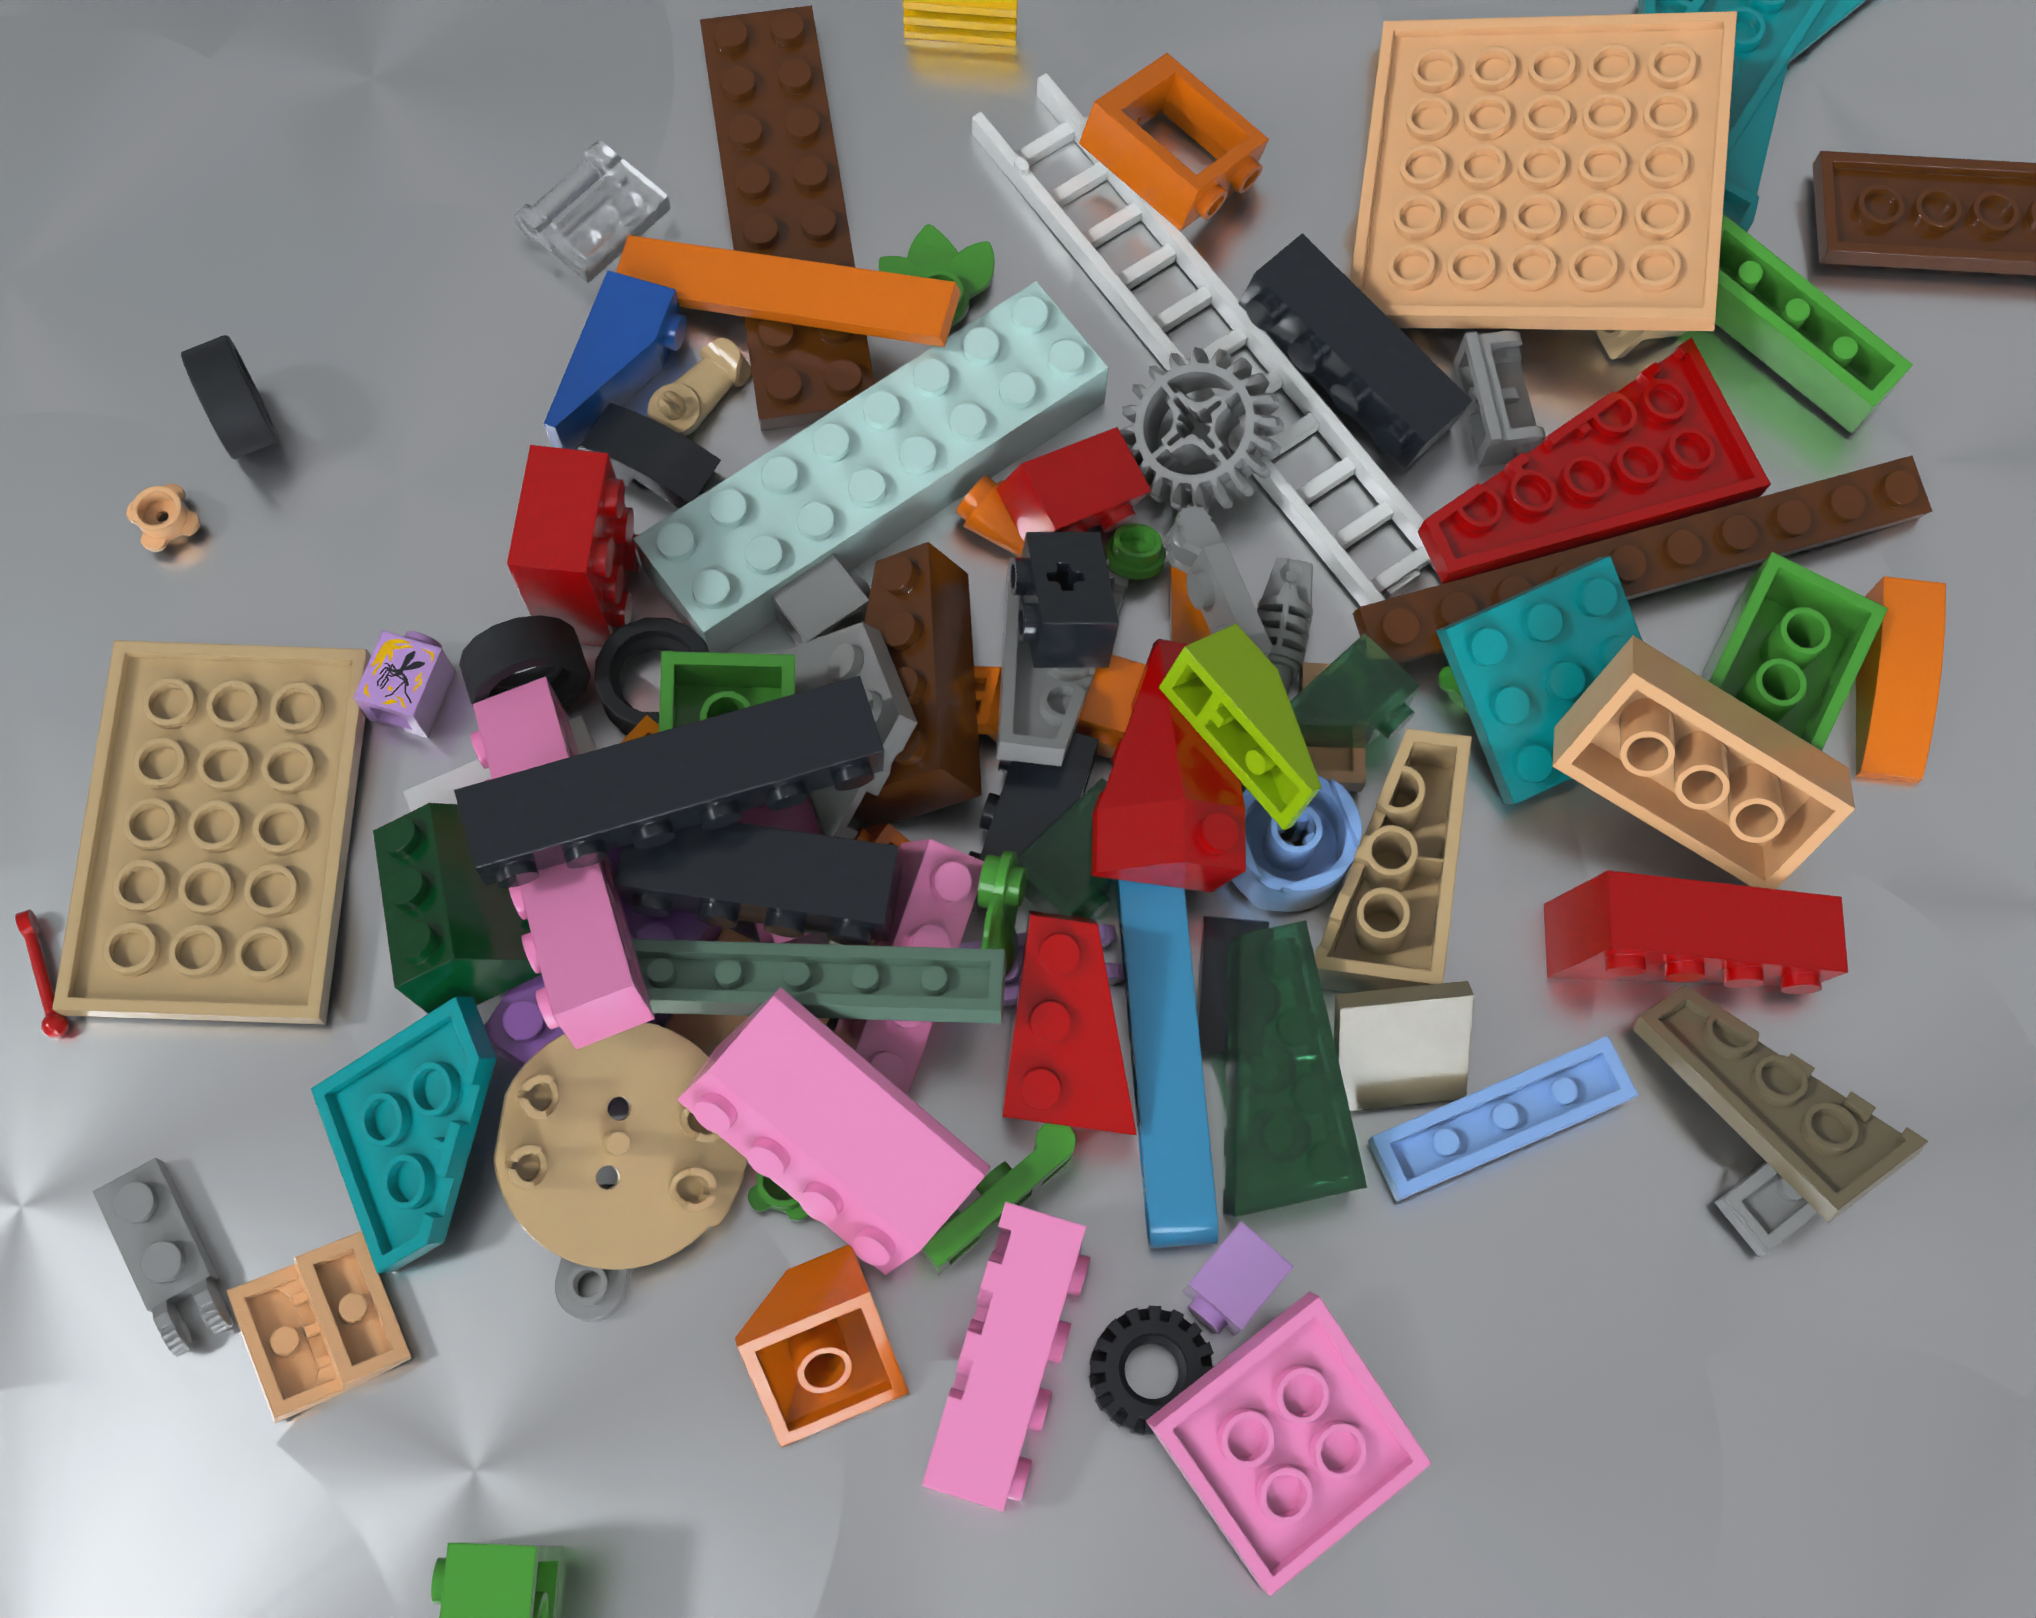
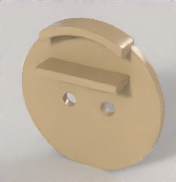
[493,1022,747,1270]

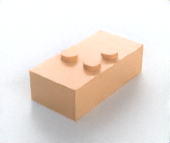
[1553,635,1855,889]

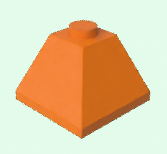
[735,1244,909,1447]

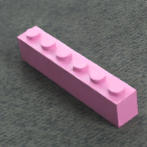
[470,676,655,1050]

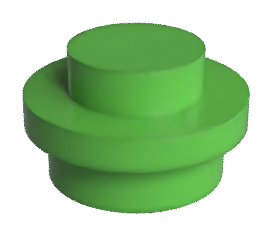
[1105,523,1166,580]

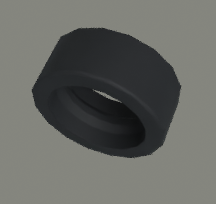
[181,335,279,460]
[459,615,591,708]
[594,617,709,735]

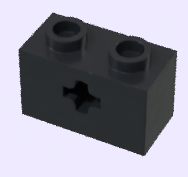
[1010,532,1119,668]

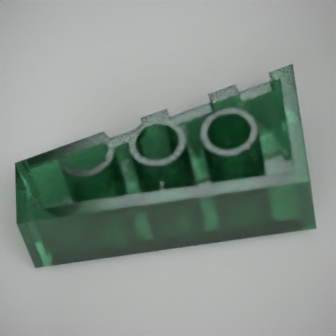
[1223,920,1368,1217]

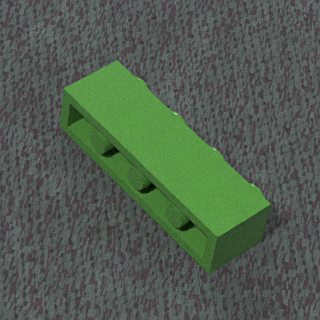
[1715,214,1913,433]

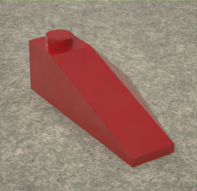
[1091,639,1246,893]

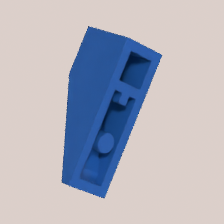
[544,270,687,449]

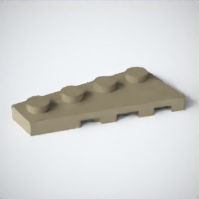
[1633,985,1928,1223]

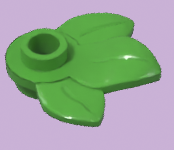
[879,224,995,326]
[978,850,1027,976]

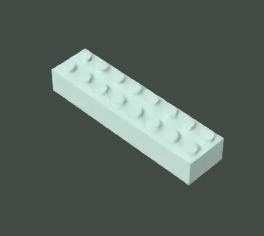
[633,281,1109,653]

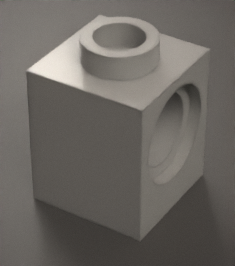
[771,554,871,645]

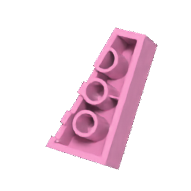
[922,1202,1091,1512]

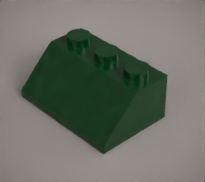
[373,803,542,1014]

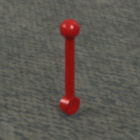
[15,909,69,1038]

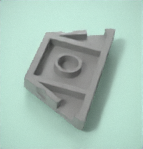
[774,622,917,839]

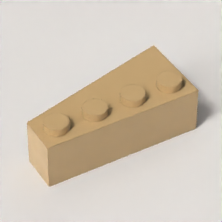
[1308,729,1472,993]

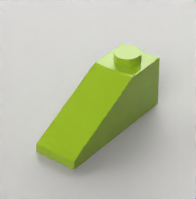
[1159,623,1322,830]

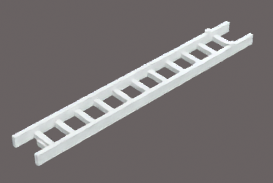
[972,73,1437,606]

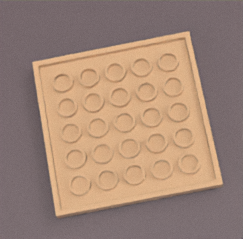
[1350,11,1737,331]

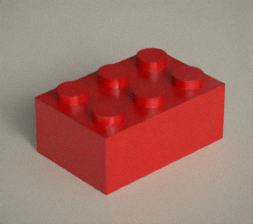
[507,445,641,647]

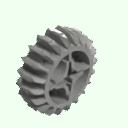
[1119,347,1284,511]

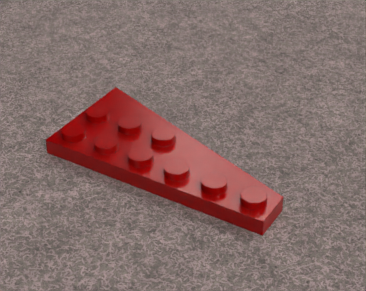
[1418,337,1771,584]

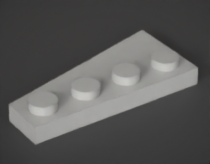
[996,557,1130,766]

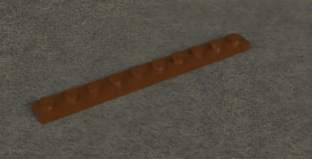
[1352,455,1932,672]

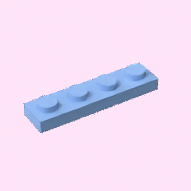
[1368,1036,1638,1202]

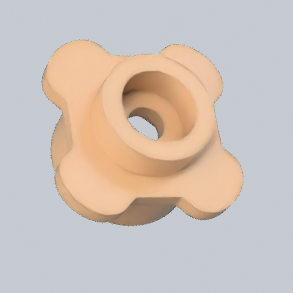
[126,484,200,552]

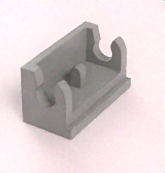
[1453,331,1546,467]

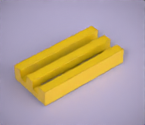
[903,0,1018,47]

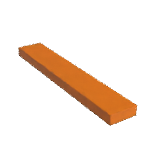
[616,235,961,347]

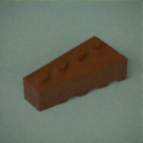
[853,542,982,826]

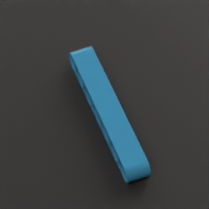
[1115,879,1218,1249]

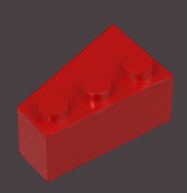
[1002,910,1137,1135]

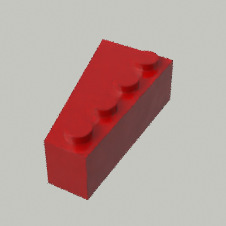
[1544,870,1848,994]

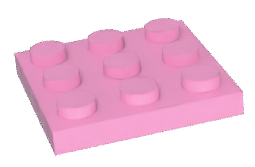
[1146,1291,1432,1596]

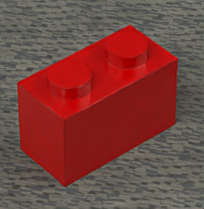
[996,427,1152,541]

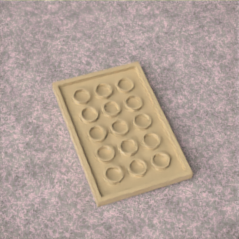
[52,640,371,1024]

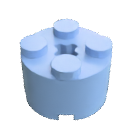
[1232,775,1362,912]

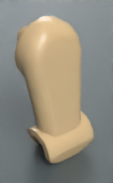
[647,338,752,436]

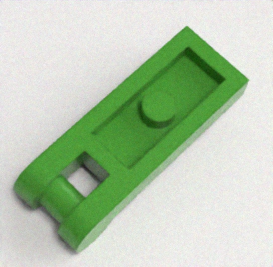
[922,1123,1076,1276]

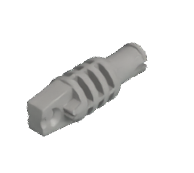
[1257,557,1313,695]

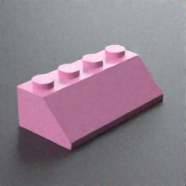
[677,987,991,1275]

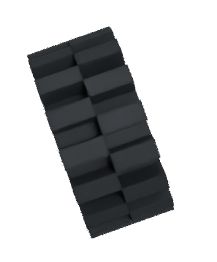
[1089,1305,1214,1436]

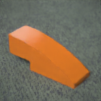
[1856,576,1946,783]

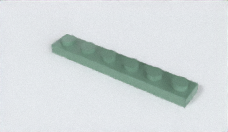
[632,939,1007,1024]

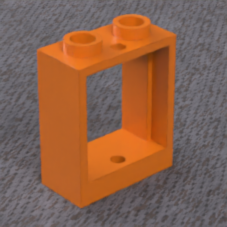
[1079,53,1269,231]

